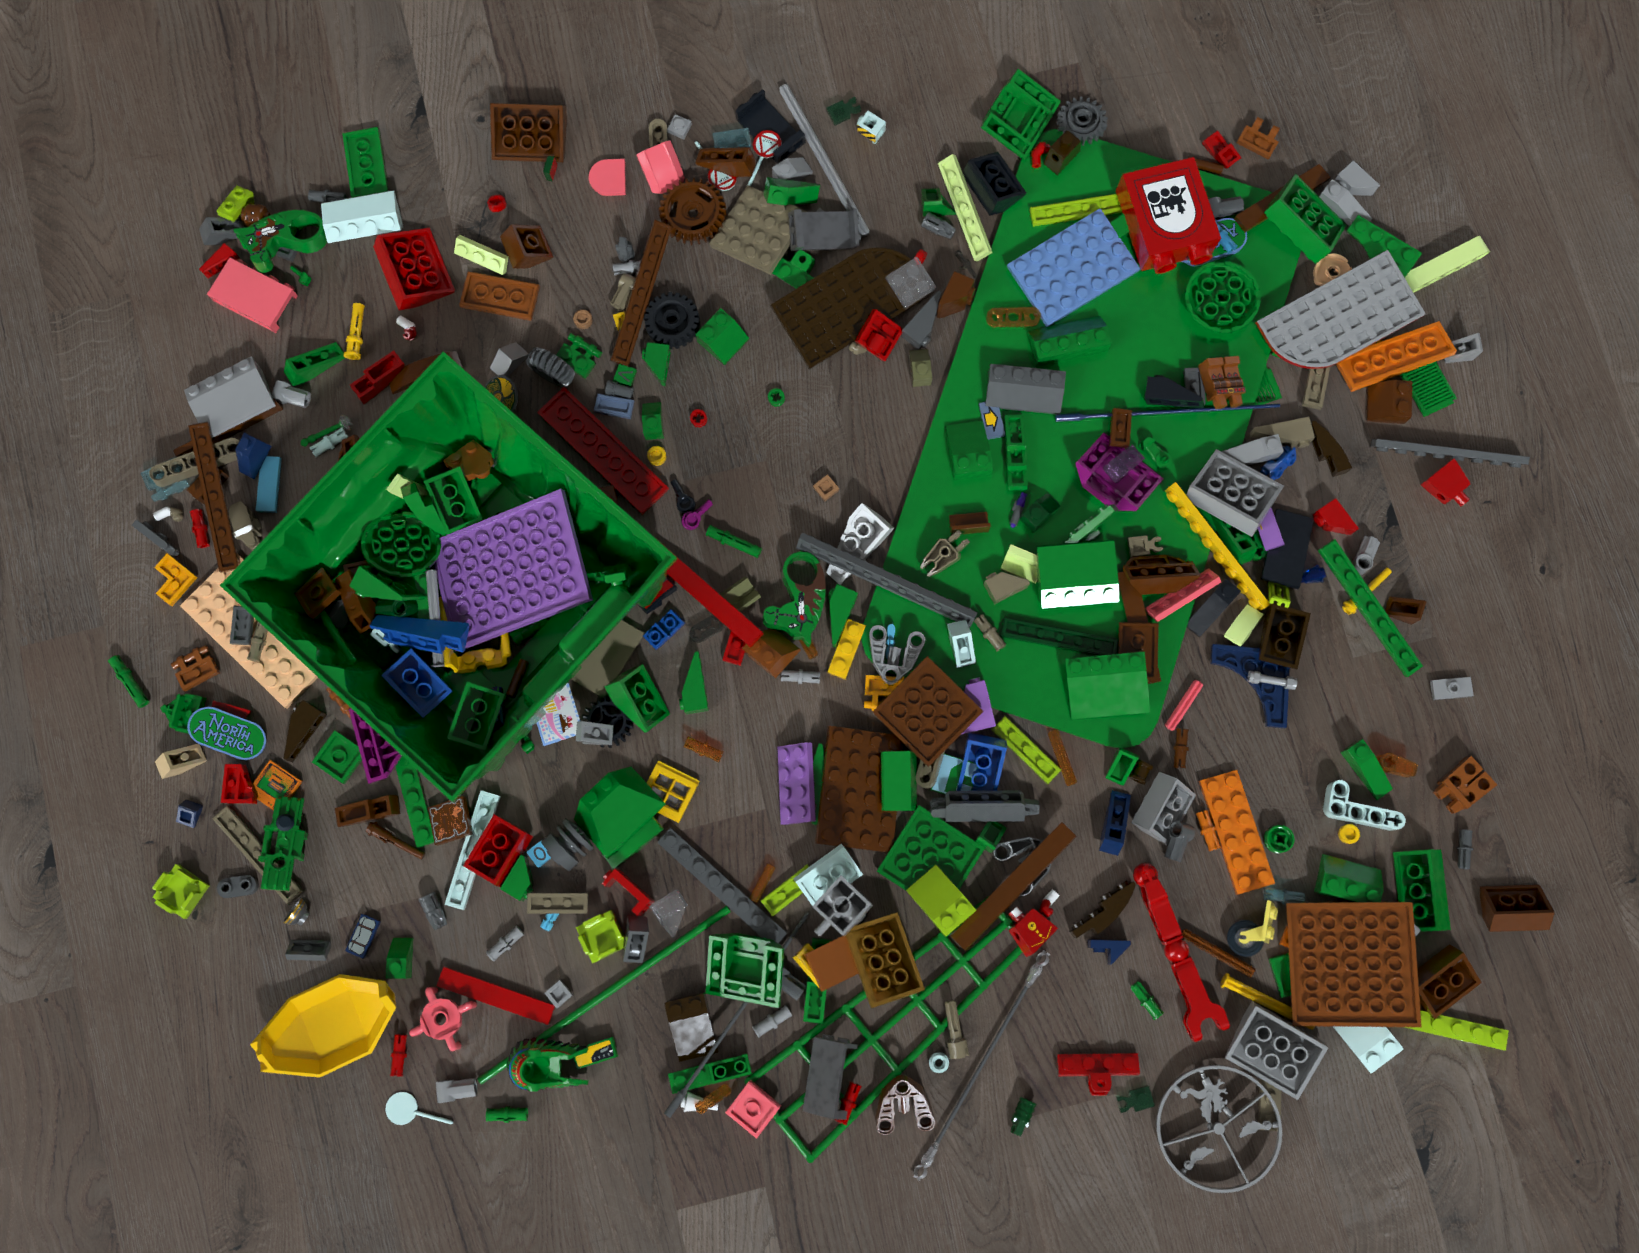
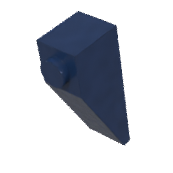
[1099,790,1131,856]

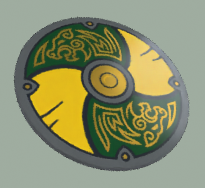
[484,375,518,412]

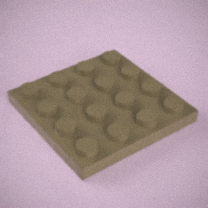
[709,185,807,275]

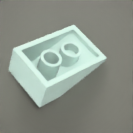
[1333,1026,1403,1074]

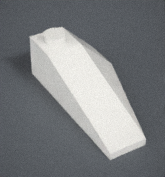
[826,503,894,585]

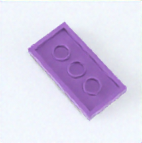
[777,742,816,825]

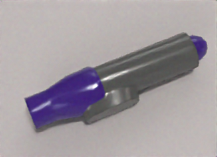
[1010,492,1027,528]

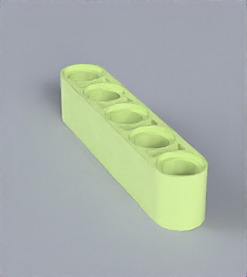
[1405,236,1490,293]

